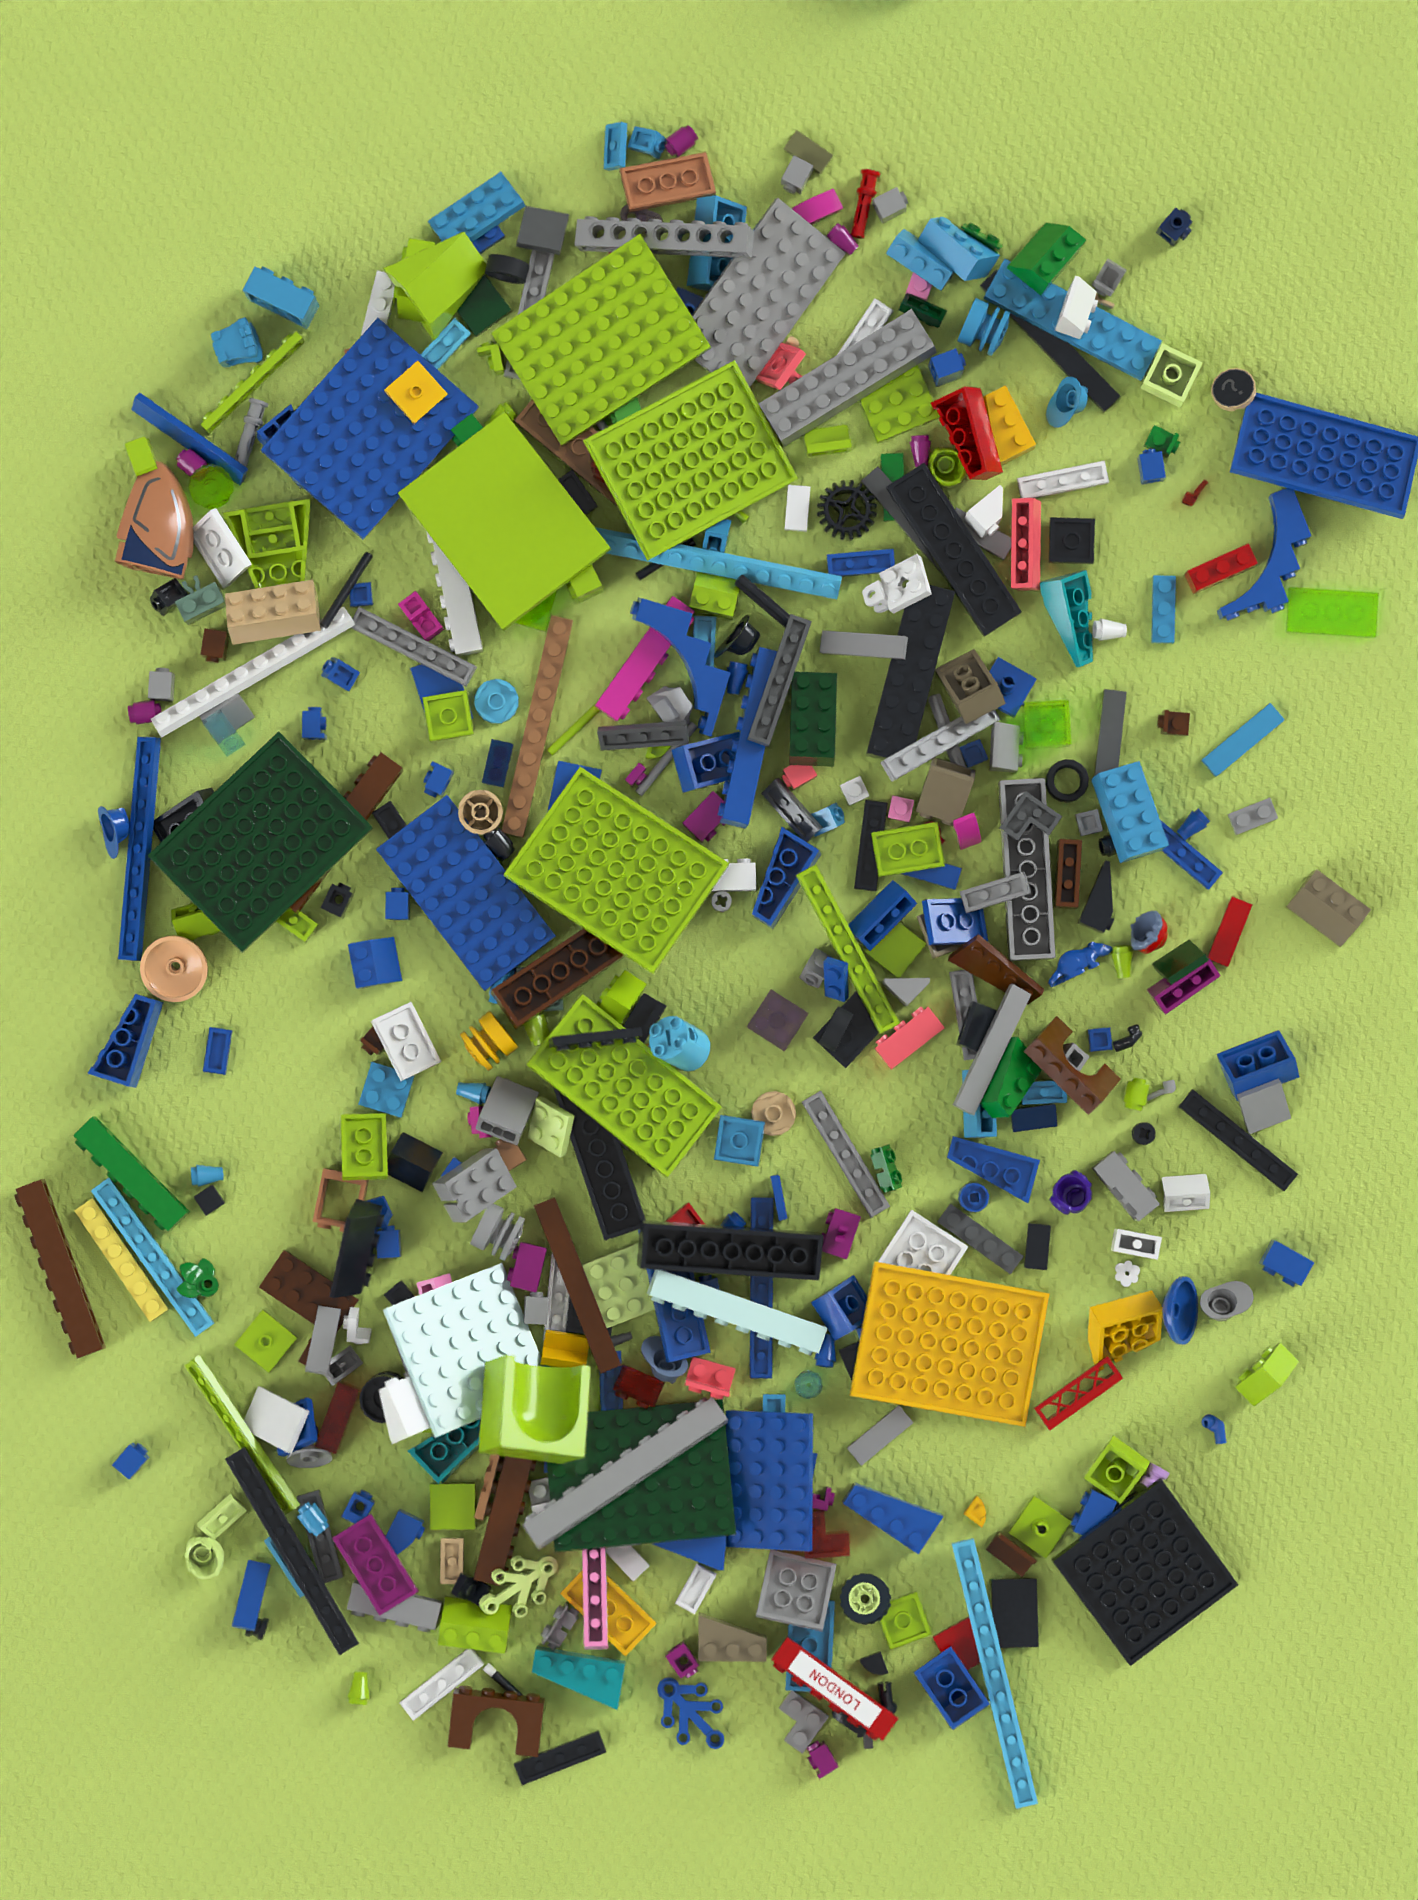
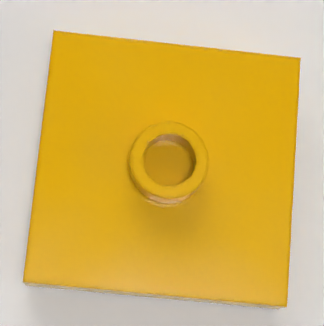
[384,361,448,424]

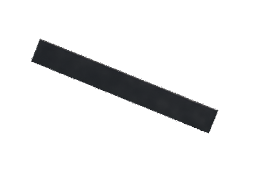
[980,270,1120,412]

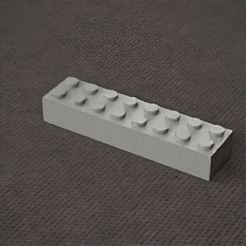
[759,309,937,447]
[998,778,1056,961]

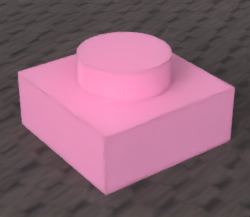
[906,272,932,301]
[887,796,914,823]

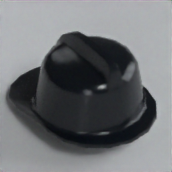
[714,614,760,658]

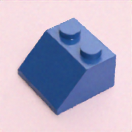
[348,937,402,989]
[811,1275,867,1341]

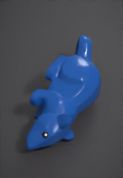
[1048,941,1113,988]

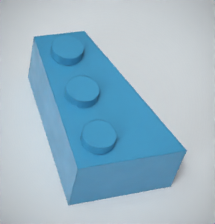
[917,217,1000,281]

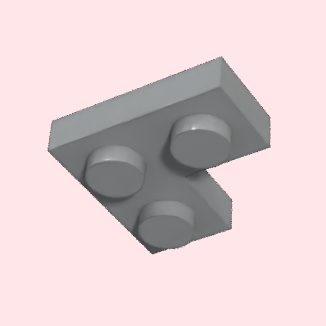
[779,1691,829,1754]

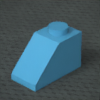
[702,519,732,553]

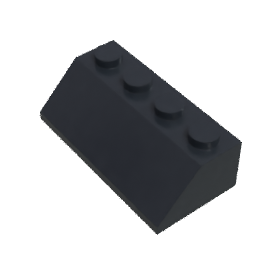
[330,1199,385,1298]

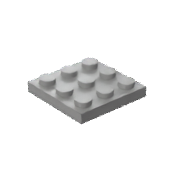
[756,1550,837,1632]

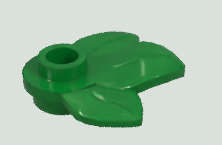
[176,1258,219,1298]

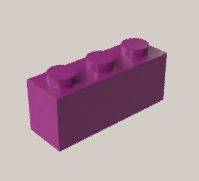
[1147,957,1221,1015]

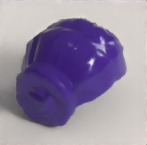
[1049,1170,1092,1215]

